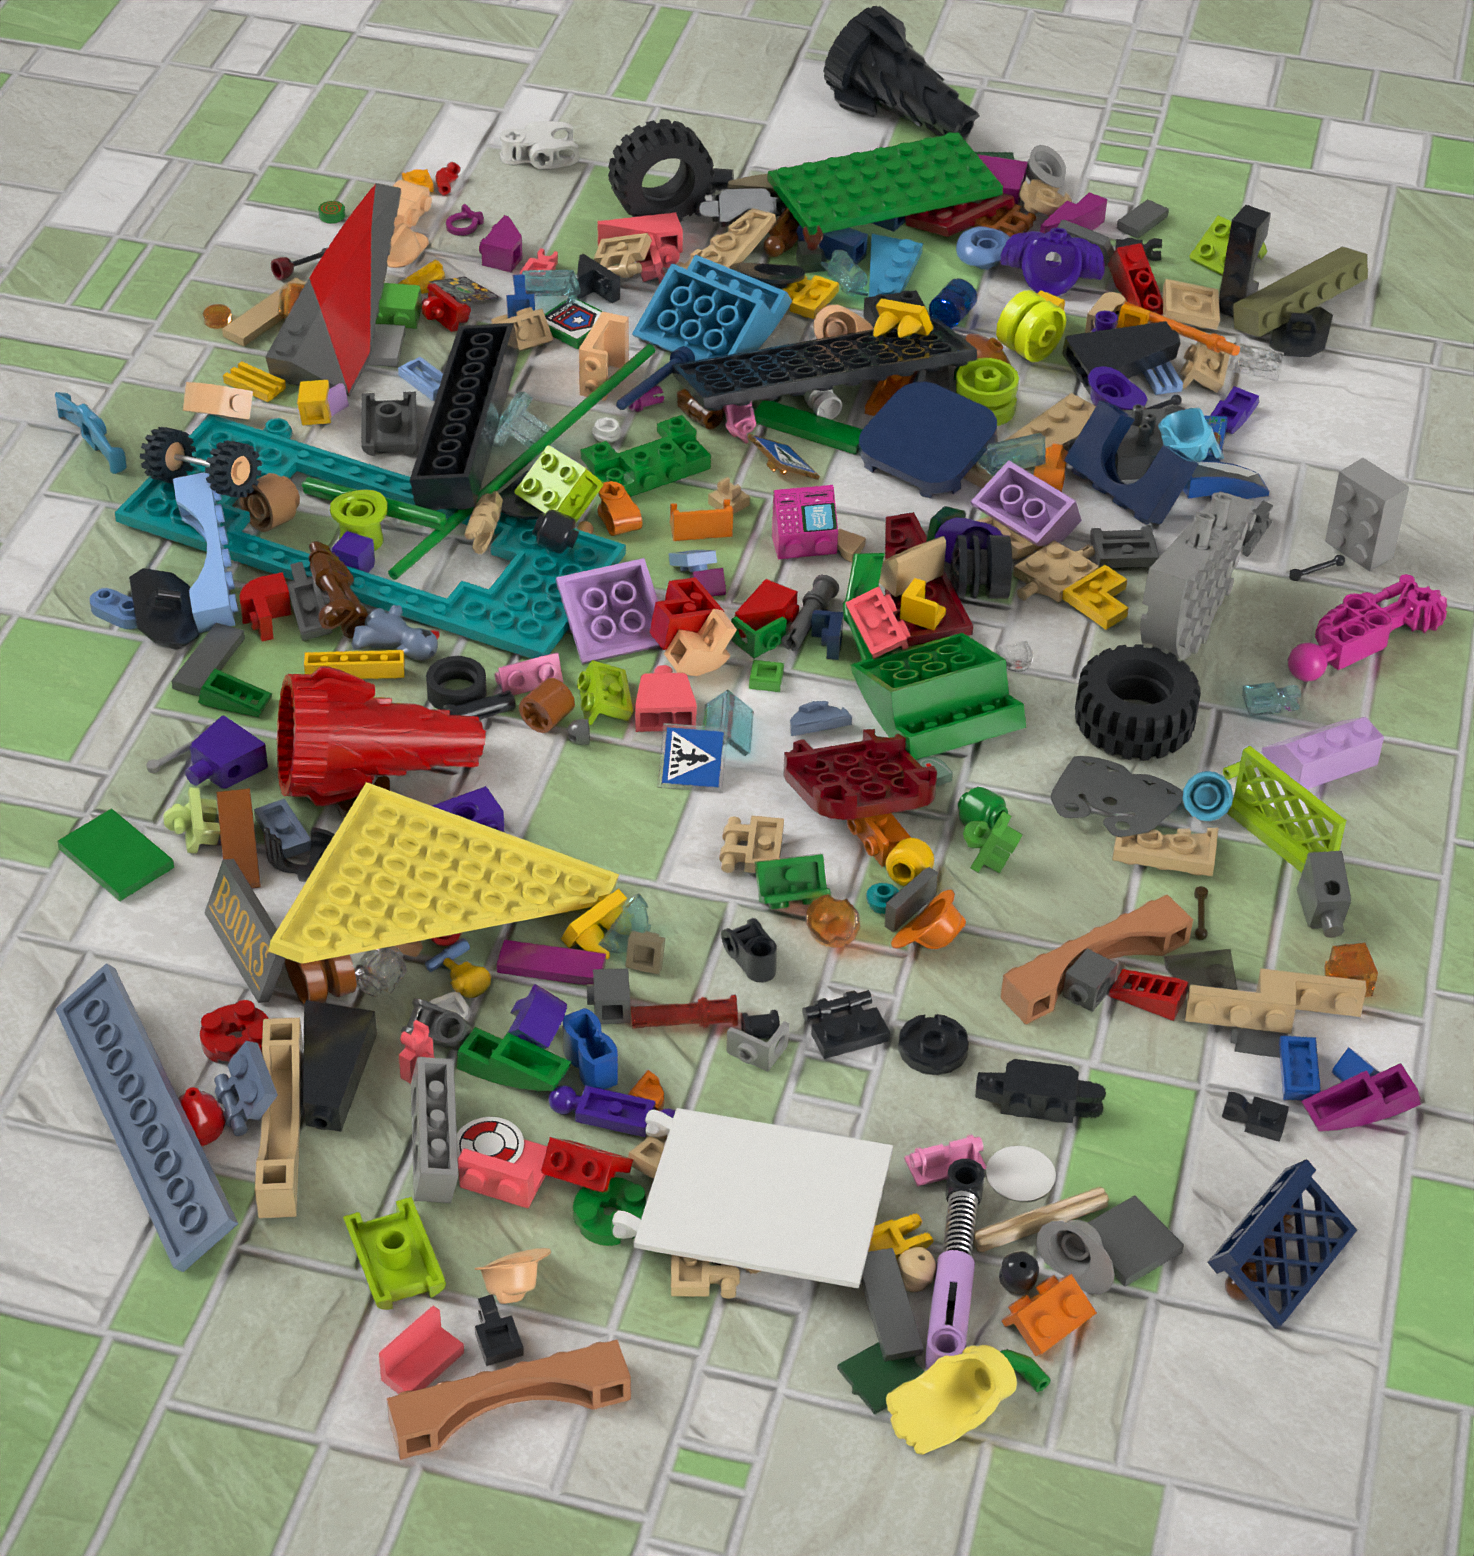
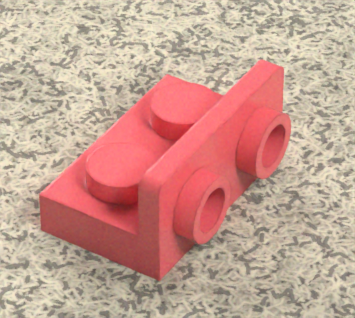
[845,586,910,659]

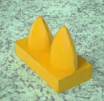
[873,299,933,338]
[561,889,630,959]

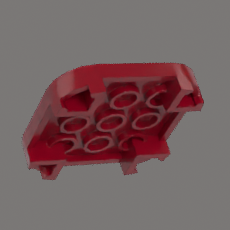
[783,729,937,820]

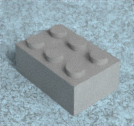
[1325,458,1409,571]

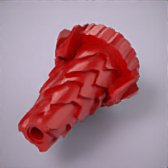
[277,666,486,807]

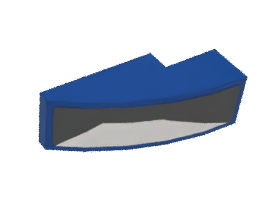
[1183,461,1270,500]

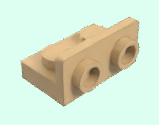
[491,307,553,352]
[1180,342,1230,393]

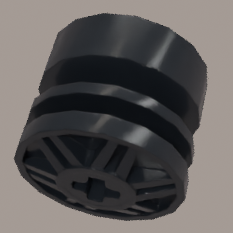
[950,535,1012,599]

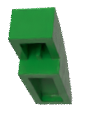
[456,1027,571,1091]

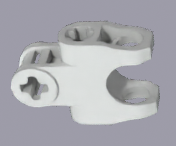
[500,121,579,169]

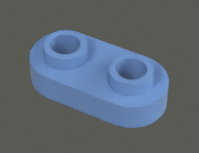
[89,588,137,629]

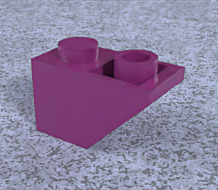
[479,215,523,273]

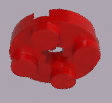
[199,1000,269,1063]

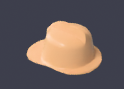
[387,223,429,268]
[813,305,874,339]
[475,1248,551,1304]

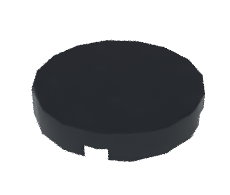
[898,1014,969,1075]

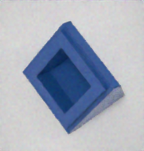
[1332,1047,1380,1082]

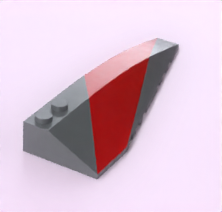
[265,183,401,397]

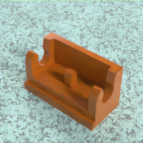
[670,499,733,541]

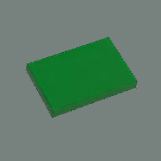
[57,808,174,901]

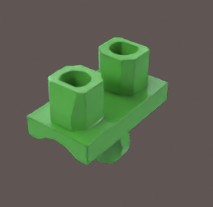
[963,812,1023,873]

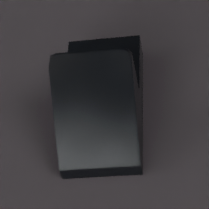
[577,253,620,303]

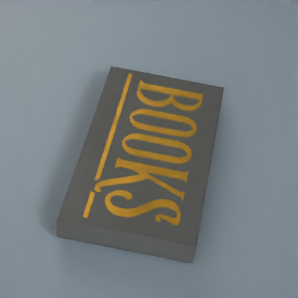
[204,859,286,1003]

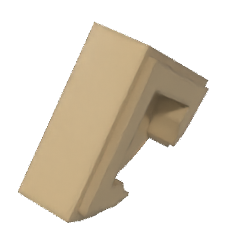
[837,528,866,562]

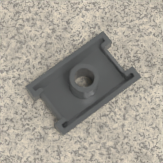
[361,392,417,456]

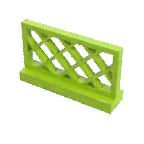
[1227,746,1347,873]

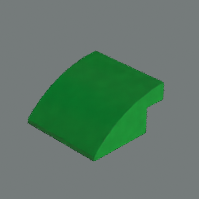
[850,633,1027,760]

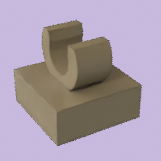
[625,931,666,975]

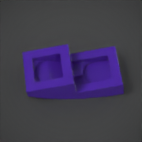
[1210,386,1259,434]

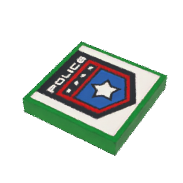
[545,296,602,349]

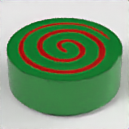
[318,201,345,224]

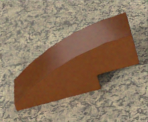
[216,788,261,888]

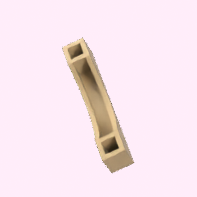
[255,1017,303,1218]

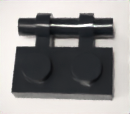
[802,990,890,1059]

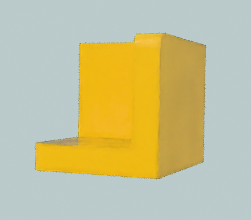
[297,380,332,425]
[900,578,946,630]

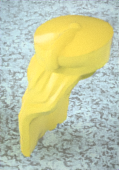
[886,1345,1017,1455]

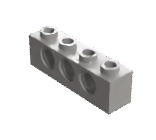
[411,1057,458,1203]

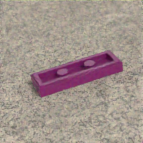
[496,940,606,985]

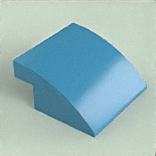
[632,254,792,361]

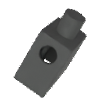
[1297,851,1351,938]

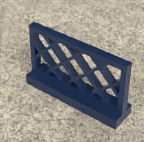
[1207,1159,1357,1329]

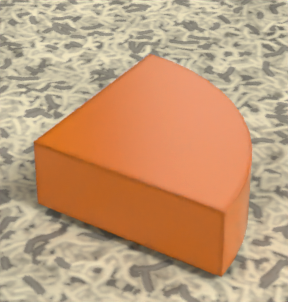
[628,1070,664,1111]

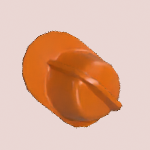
[891,890,966,949]

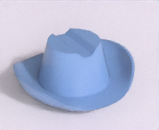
[956,227,1010,270]

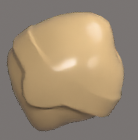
[897,1247,937,1292]

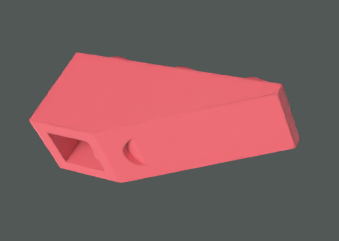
[597,212,683,253]

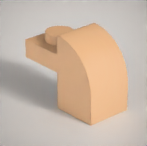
[183,382,253,420]
[664,609,737,676]

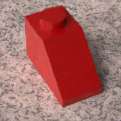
[735,579,800,638]

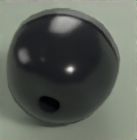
[999,1251,1039,1295]

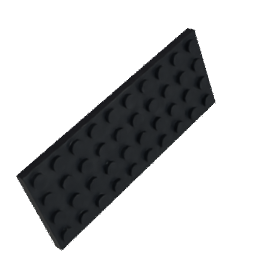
[672,318,977,411]

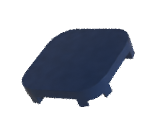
[859,382,998,499]

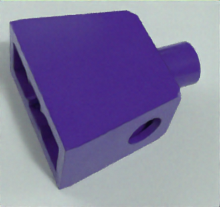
[185,715,268,789]

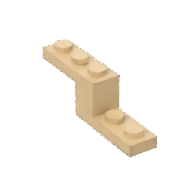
[1185,968,1366,1034]

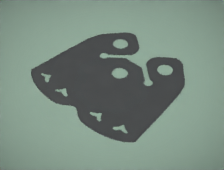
[1050,756,1183,837]

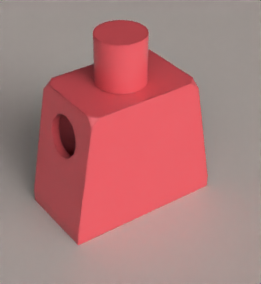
[635,665,697,732]

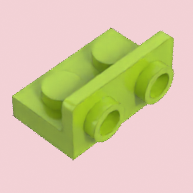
[577,660,633,725]

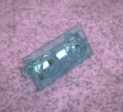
[821,250,868,296]

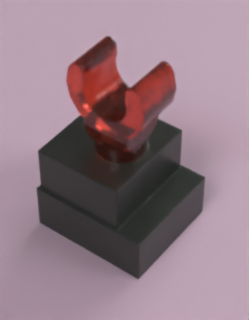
[796,226,827,273]

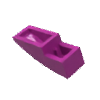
[1040,192,1107,233]
[1302,1063,1421,1132]

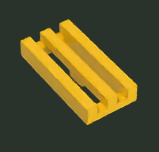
[223,361,286,402]

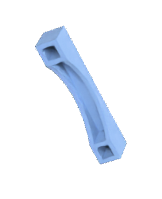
[173,472,239,633]

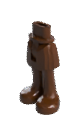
[308,541,369,638]

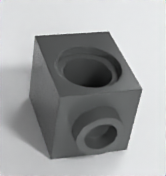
[1063,948,1117,1012]

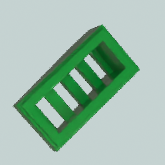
[198,668,272,717]

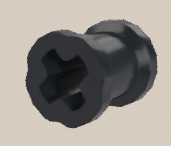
[740,1010,780,1041]

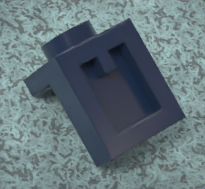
[812,610,843,660]

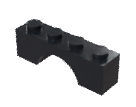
[1219,204,1271,318]

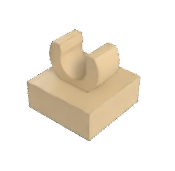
[708,477,750,514]

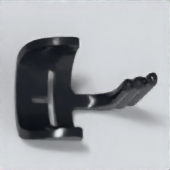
[264,827,335,882]

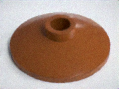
[965,333,1011,365]

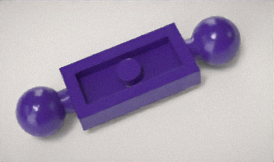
[549,1085,676,1137]

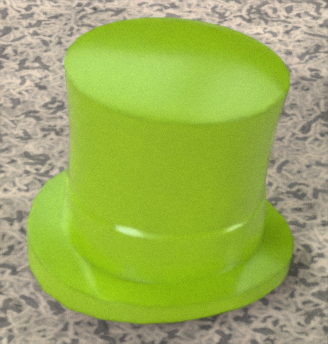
[330,490,387,551]

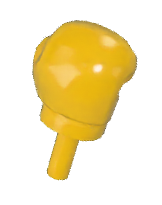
[443,958,491,998]

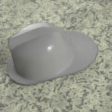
[1026,145,1066,188]
[1036,1220,1115,1295]

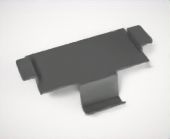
[1230,1027,1288,1058]

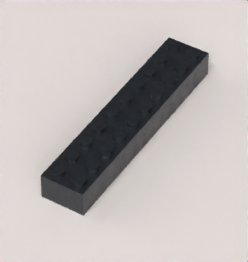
[410,323,519,511]

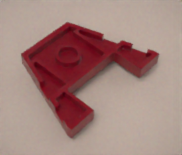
[905,193,1015,237]

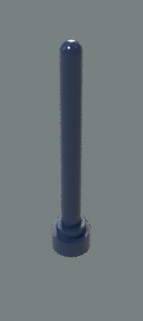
[616,346,695,410]

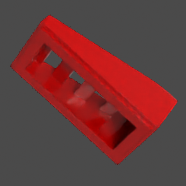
[1109,969,1189,1021]

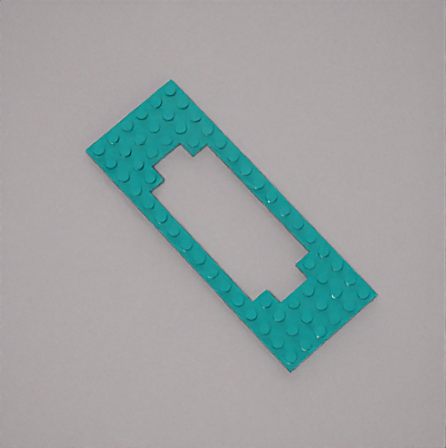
[114,414,626,659]

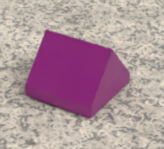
[690,568,726,597]

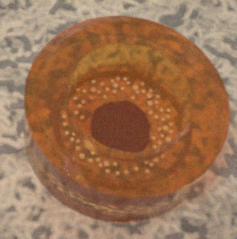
[203,304,232,329]

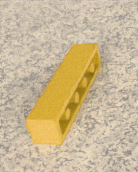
[304,650,405,679]

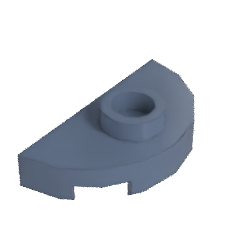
[790,701,852,736]

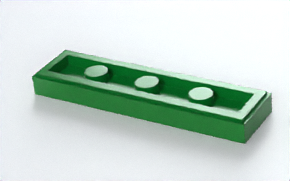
[754,400,863,455]

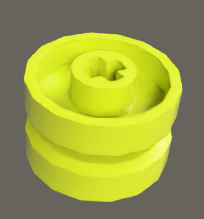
[996,290,1067,362]

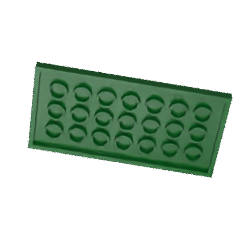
[767,133,1003,236]

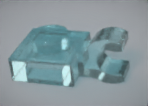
[1242,682,1301,716]

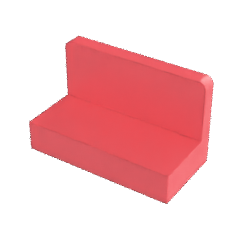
[379,1305,464,1394]

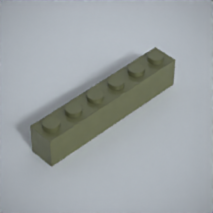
[1233,246,1368,337]

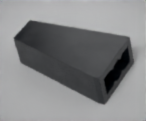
[1062,321,1181,394]
[303,1000,377,1132]

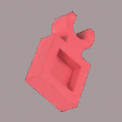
[520,248,558,287]
[399,1020,435,1084]

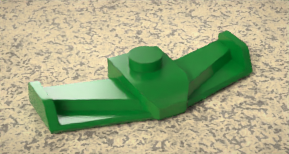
[842,553,891,661]

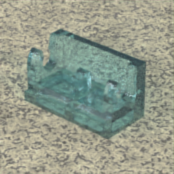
[522,270,581,304]

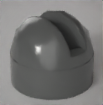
[567,719,590,745]

